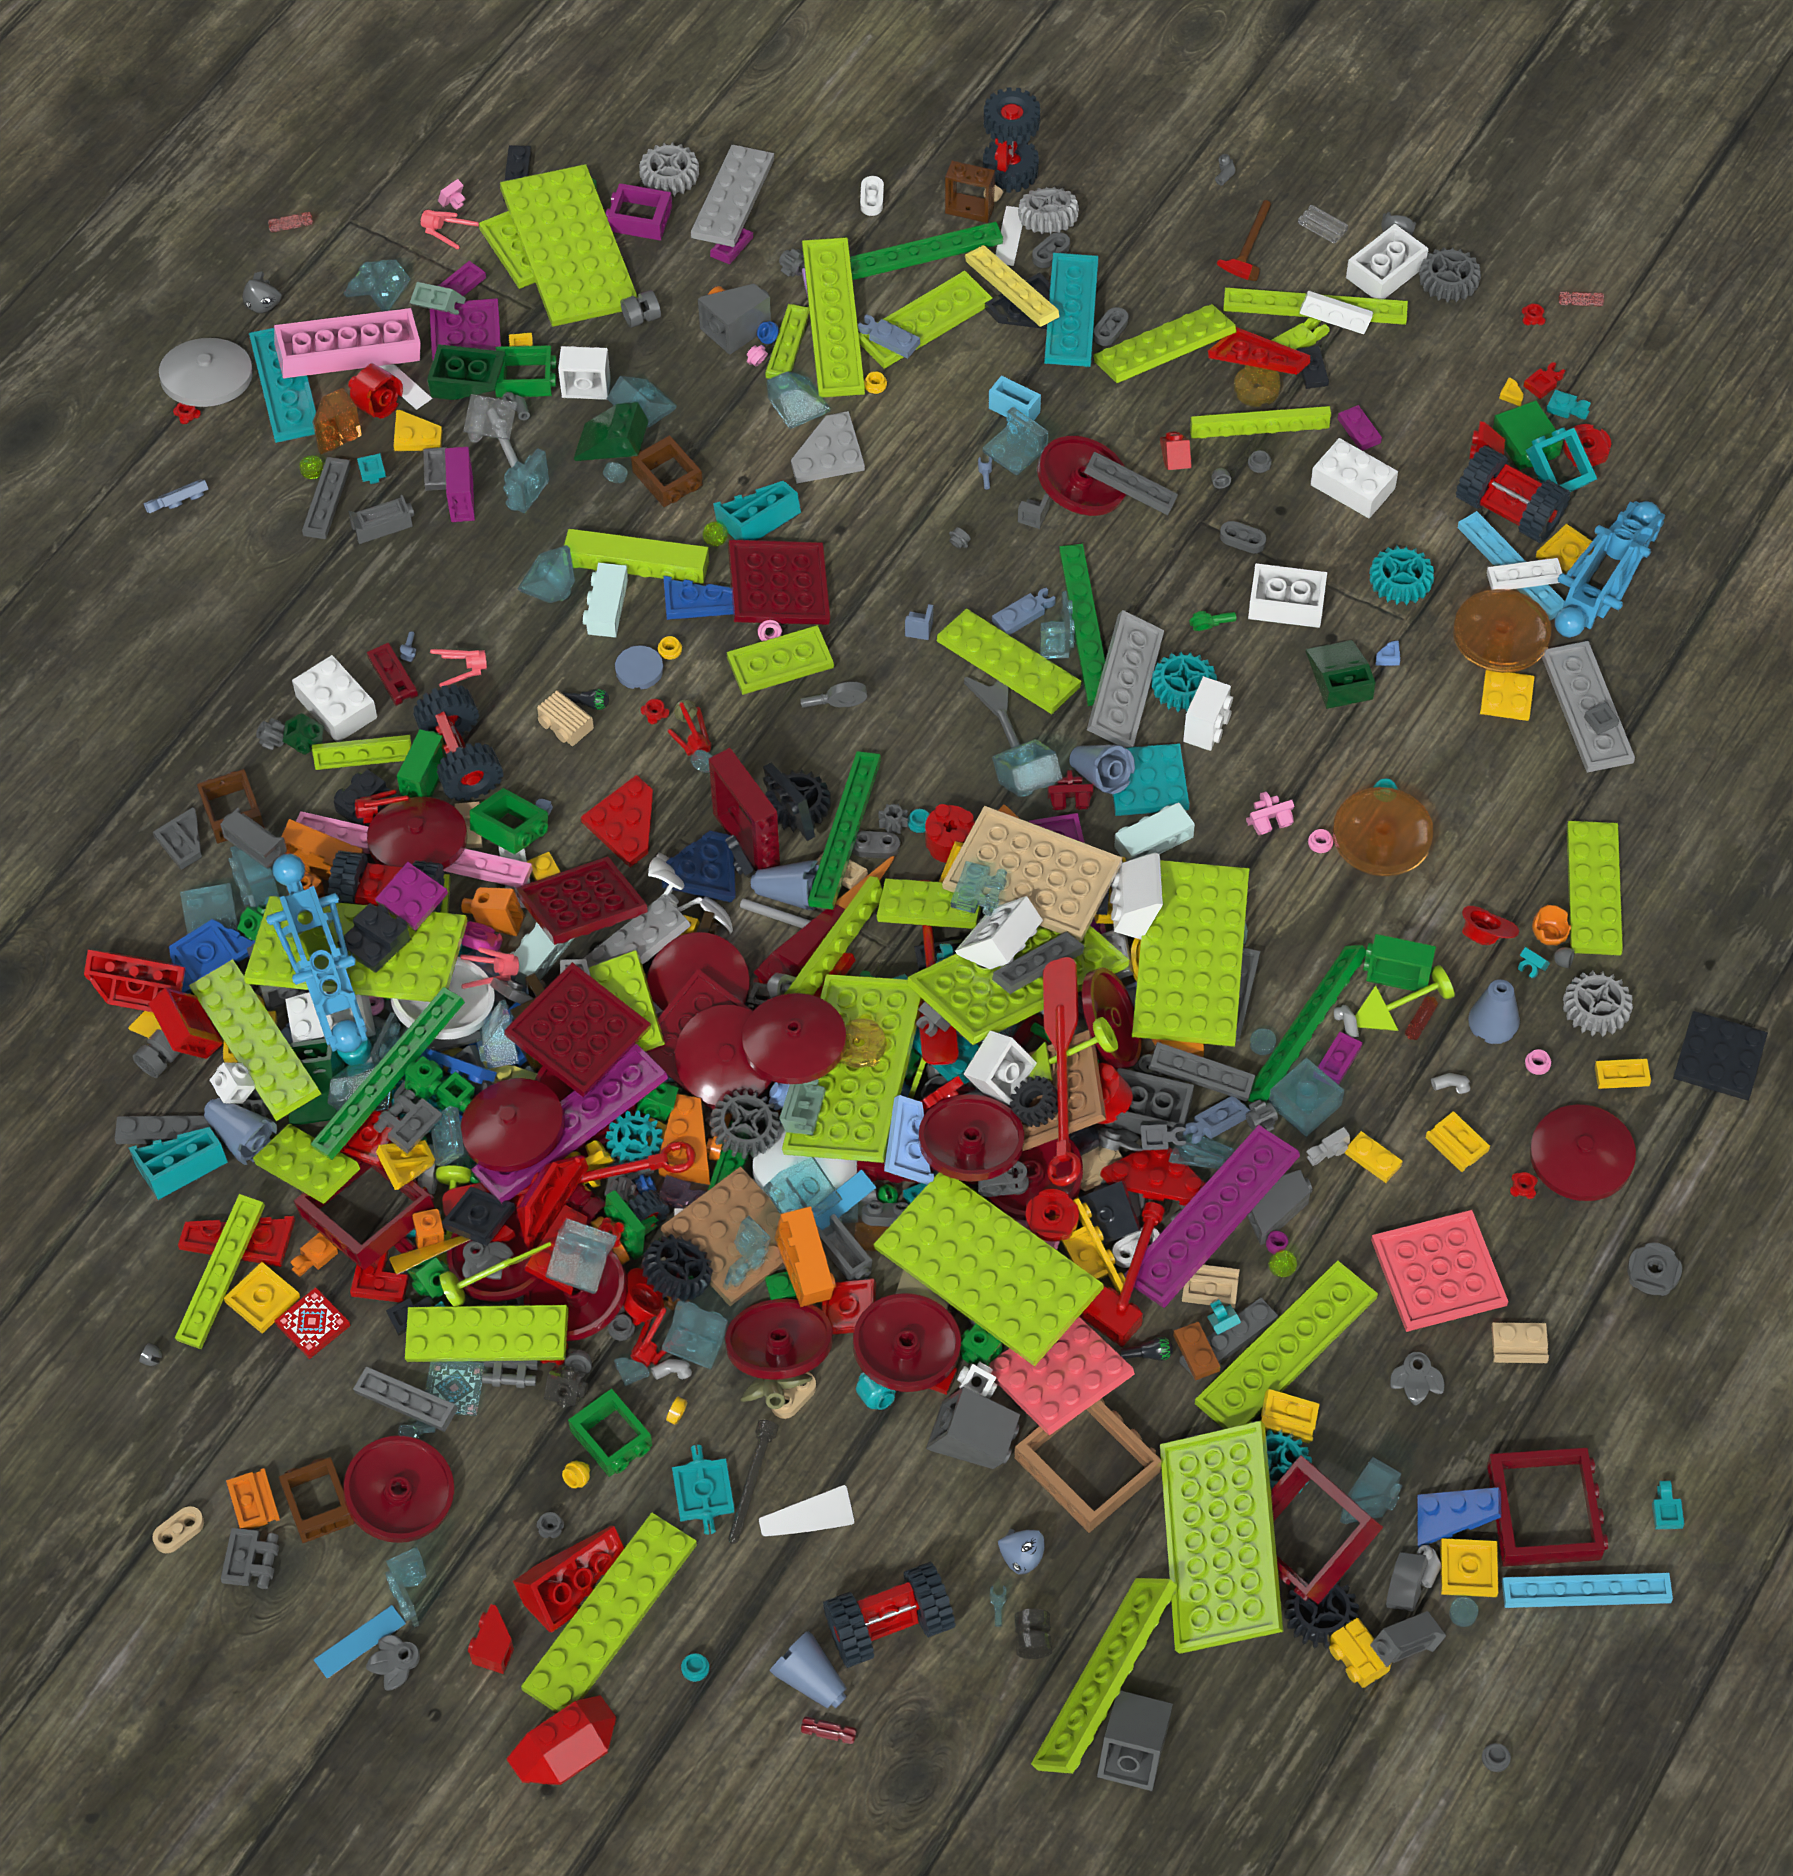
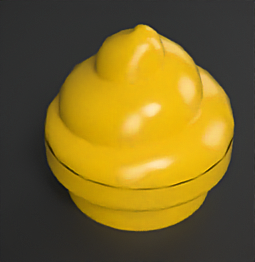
[562,1461,590,1488]

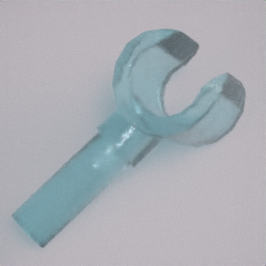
[990,1586,1007,1627]

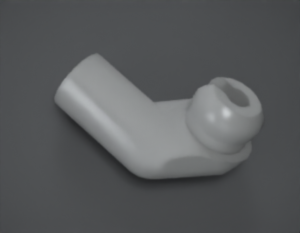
[1334,1005,1359,1038]
[1431,1073,1471,1094]
[651,1359,692,1380]
[1417,1545,1441,1588]

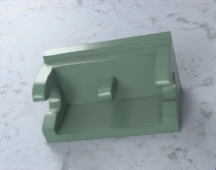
[410,282,466,315]
[780,1079,826,1135]

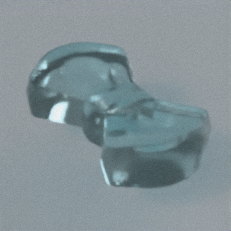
[398,1420,436,1439]

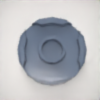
[615,646,663,689]

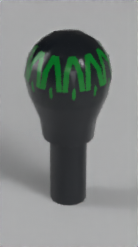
[563,688,609,710]
[1121,1337,1173,1361]

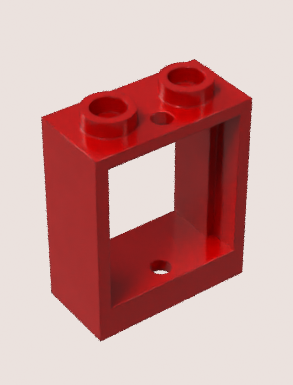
[149,988,223,1059]

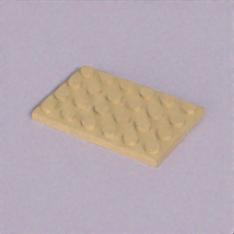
[942,806,1122,941]

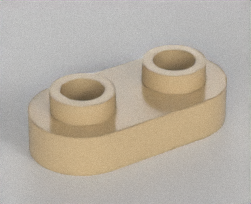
[772,1372,816,1419]
[153,1506,204,1553]

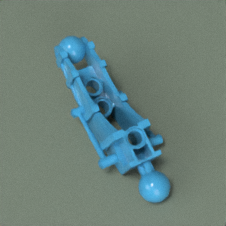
[1555,501,1665,638]
[266,853,367,1053]

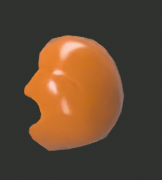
[1532,905,1571,945]

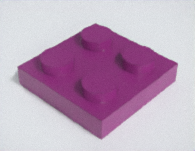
[375,862,448,931]

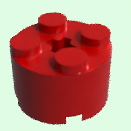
[348,363,403,419]
[925,804,975,863]
[1098,1063,1133,1124]

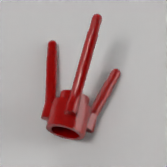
[668,702,712,758]
[355,790,409,823]
[630,1308,692,1367]

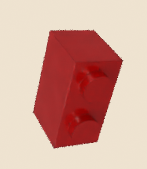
[1080,1285,1143,1348]

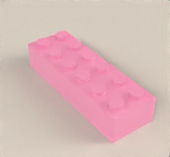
[274,308,420,378]

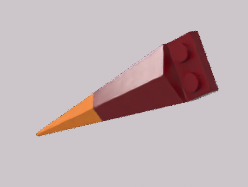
[753,856,894,986]

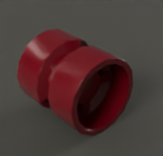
[566,1183,606,1232]

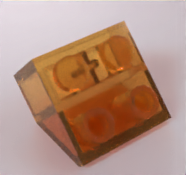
[312,388,362,455]

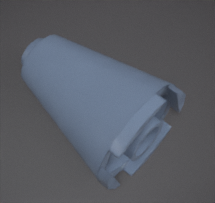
[1069,745,1135,794]
[751,860,819,910]
[1468,980,1520,1044]
[204,1098,277,1165]
[770,1631,847,1709]

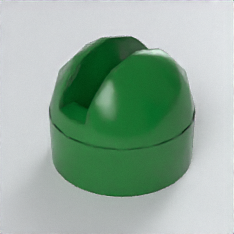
[877,1184,898,1203]

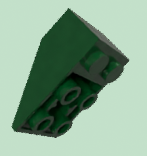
[1306,640,1376,709]
[289,1038,345,1126]

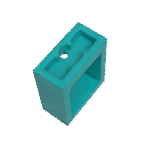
[1526,427,1597,492]

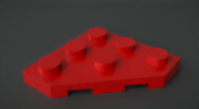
[581,775,653,868]
[1100,1147,1205,1206]

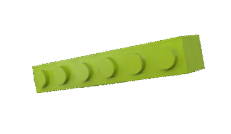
[563,529,709,584]

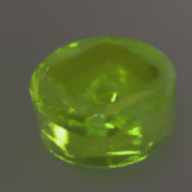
[299,456,323,479]
[703,522,727,546]
[1269,1250,1297,1278]

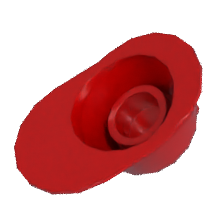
[1462,906,1519,945]
[623,1268,665,1326]

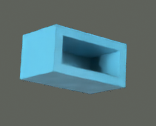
[989,375,1041,428]

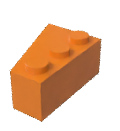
[281,819,364,880]
[659,1094,710,1185]
[775,1206,836,1307]

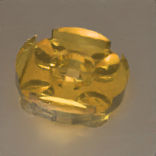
[1234,365,1280,407]
[840,1019,887,1068]

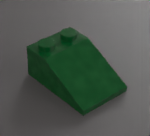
[427,344,506,400]
[574,402,649,461]

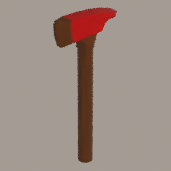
[1217,200,1271,281]

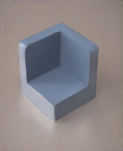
[905,604,933,640]

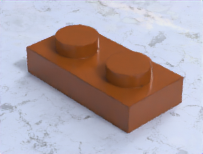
[1174,1322,1220,1380]

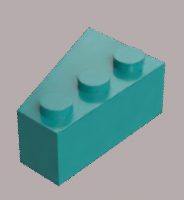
[713,481,801,541]
[128,1127,228,1200]

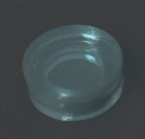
[603,462,628,483]
[690,750,712,773]
[1250,1029,1276,1055]
[1449,1597,1478,1627]

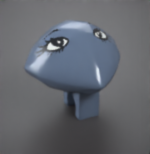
[998,1529,1045,1575]

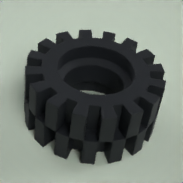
[1010,1076,1058,1127]

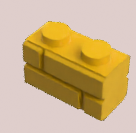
[1329,1618,1392,1688]

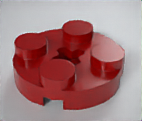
[1563,424,1611,467]
[1026,1189,1079,1242]

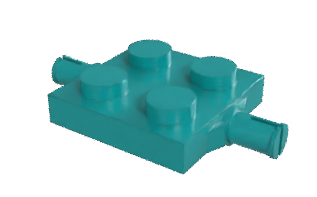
[672,1445,735,1535]

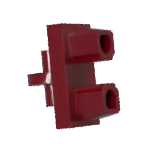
[1047,770,1093,810]

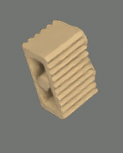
[537,690,594,746]

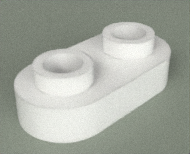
[860,176,884,216]
[1112,1227,1160,1268]

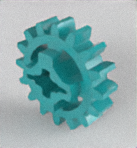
[606,1111,663,1164]

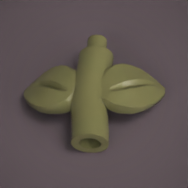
[740,1373,813,1409]

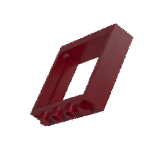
[709,748,780,871]
[294,1157,435,1270]
[1487,1448,1608,1567]
[1271,1455,1383,1604]

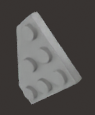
[791,411,865,484]

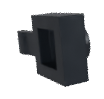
[386,1296,435,1336]

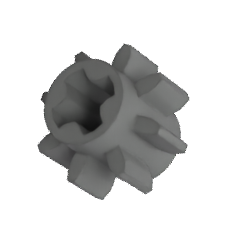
[779,248,805,277]
[256,718,285,750]
[878,803,908,834]
[1246,1100,1278,1131]
[605,1177,639,1203]

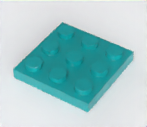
[1112,744,1189,816]

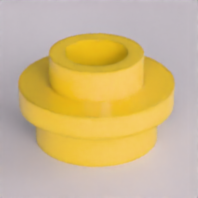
[864,372,887,394]
[658,636,682,660]

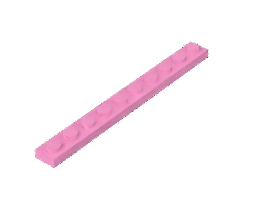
[296,812,533,888]

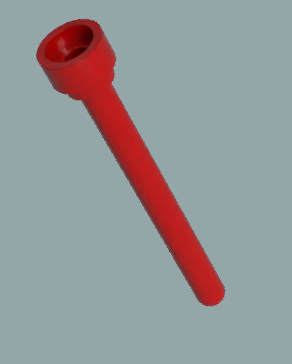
[1117,1202,1165,1311]

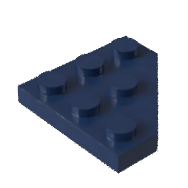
[662,831,736,902]

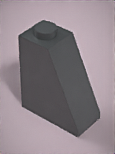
[1247,1170,1312,1245]

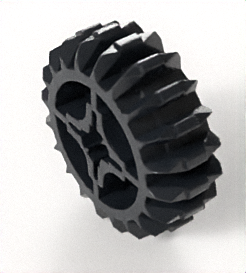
[765,769,831,833]
[641,1234,713,1303]
[1284,1574,1359,1649]

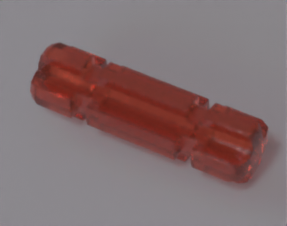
[268,212,313,233]
[1558,291,1604,307]
[1405,996,1438,1040]

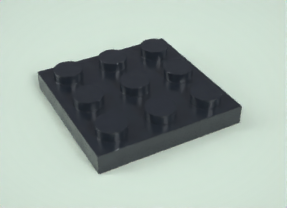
[1673,1011,1768,1101]

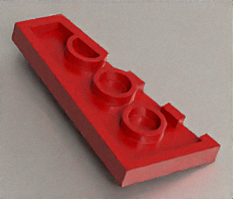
[1208,327,1310,375]
[178,1216,295,1267]

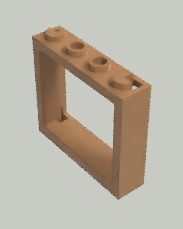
[1014,1398,1162,1533]

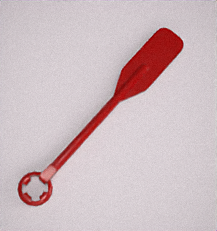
[918,880,958,1065]
[1043,957,1081,1186]
[442,1141,696,1216]

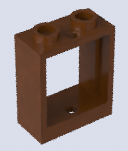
[945,161,995,223]
[631,435,703,507]
[197,769,265,844]
[279,1457,355,1543]

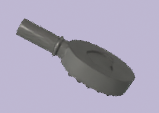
[801,682,867,708]

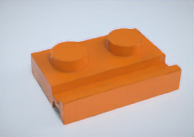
[226,1468,280,1530]

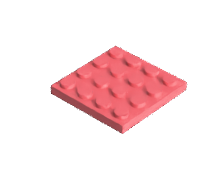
[1371,1210,1508,1332]
[989,1317,1135,1435]

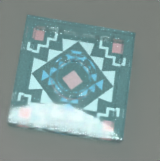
[425,1361,485,1416]

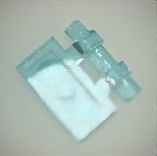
[951,861,1007,916]

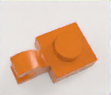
[291,1232,338,1277]

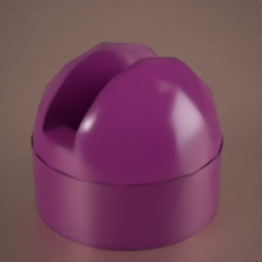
[1266,1231,1288,1254]

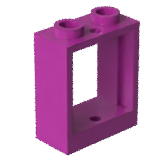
[606,183,672,240]
[445,447,475,522]

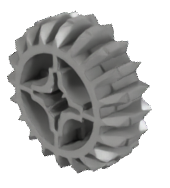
[639,142,699,196]
[1018,187,1079,234]
[1563,970,1633,1037]

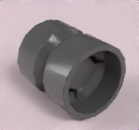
[620,290,661,328]
[132,1029,180,1078]

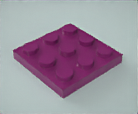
[430,298,501,359]

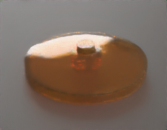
[1453,589,1551,673]
[1333,787,1433,876]

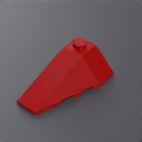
[513,1525,624,1632]

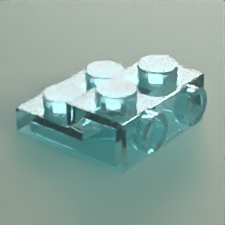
[503,448,549,513]

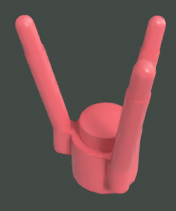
[421,209,479,250]
[430,649,487,687]
[460,947,519,989]

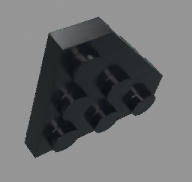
[985,272,1051,329]

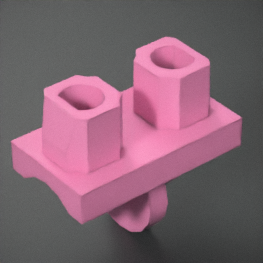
[1246,792,1295,835]

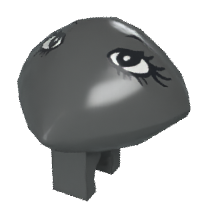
[242,271,281,313]

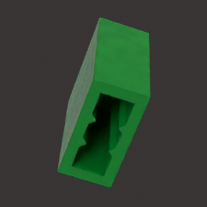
[1492,401,1563,470]

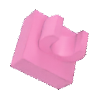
[438,179,465,210]

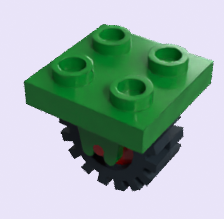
[604,1190,669,1260]

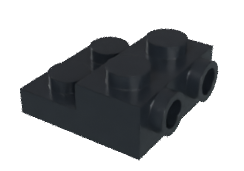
[334,769,400,827]
[337,903,411,973]

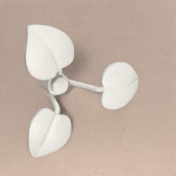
[648,853,733,934]

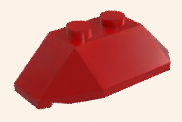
[84,950,186,1012]
[517,1155,589,1251]
[506,1695,616,1785]

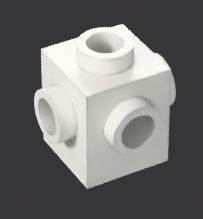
[210,1062,255,1104]
[957,1362,997,1398]

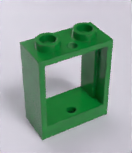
[495,346,557,397]
[397,729,447,798]
[470,788,548,855]
[1363,934,1436,992]
[568,1388,652,1477]

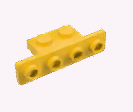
[1061,1198,1125,1295]

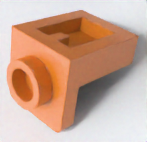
[413,1209,444,1249]

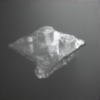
[463,394,517,442]

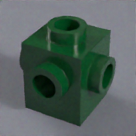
[282,713,324,755]

